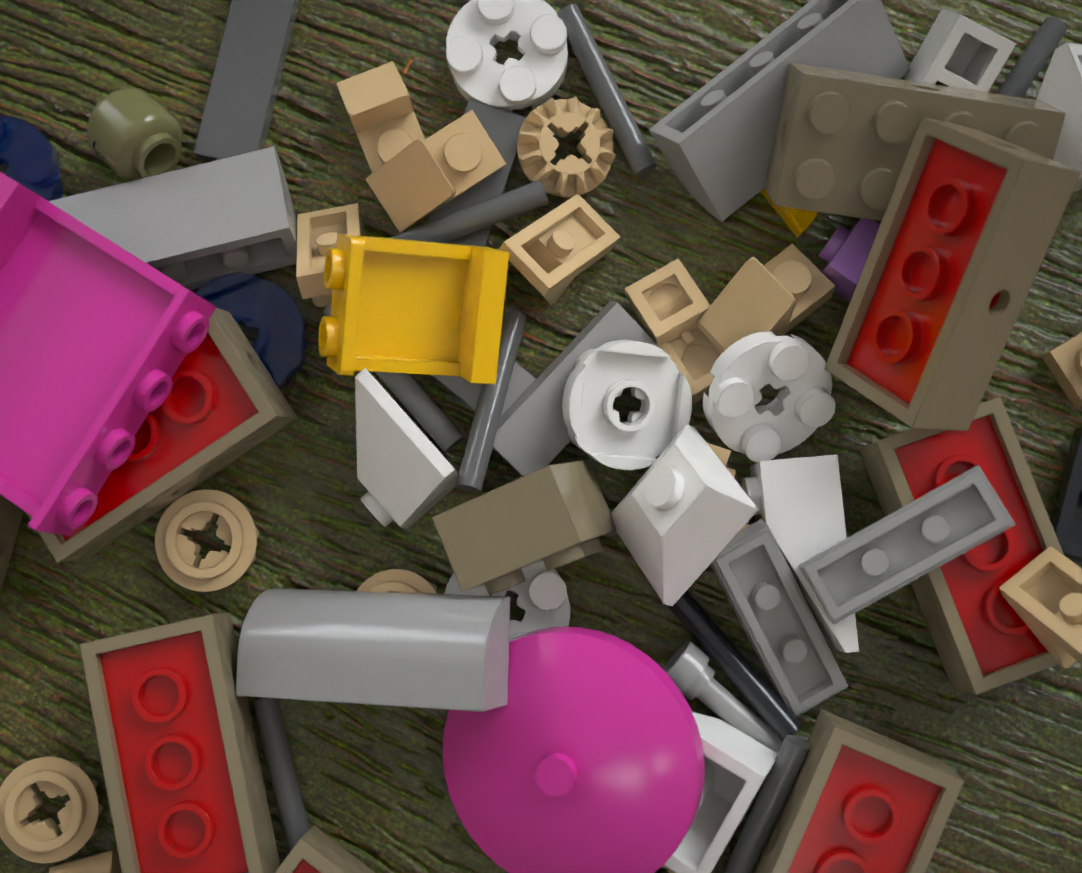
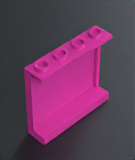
[0,172,217,536]

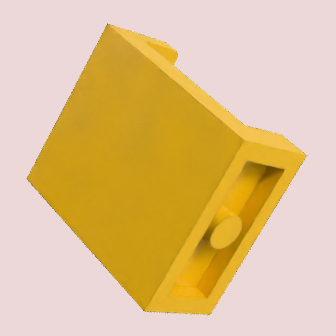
[318,233,509,384]

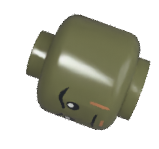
[87,88,183,181]

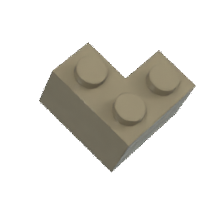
[432,460,616,596]

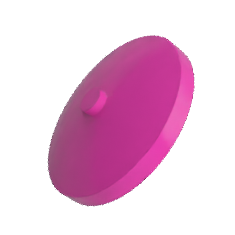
[442,626,705,873]

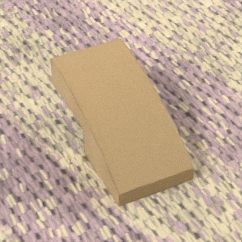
[624,258,722,405]

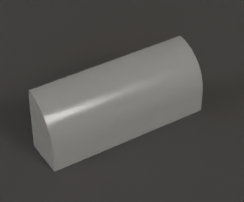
[649,0,910,222]
[49,146,297,290]
[236,588,510,711]

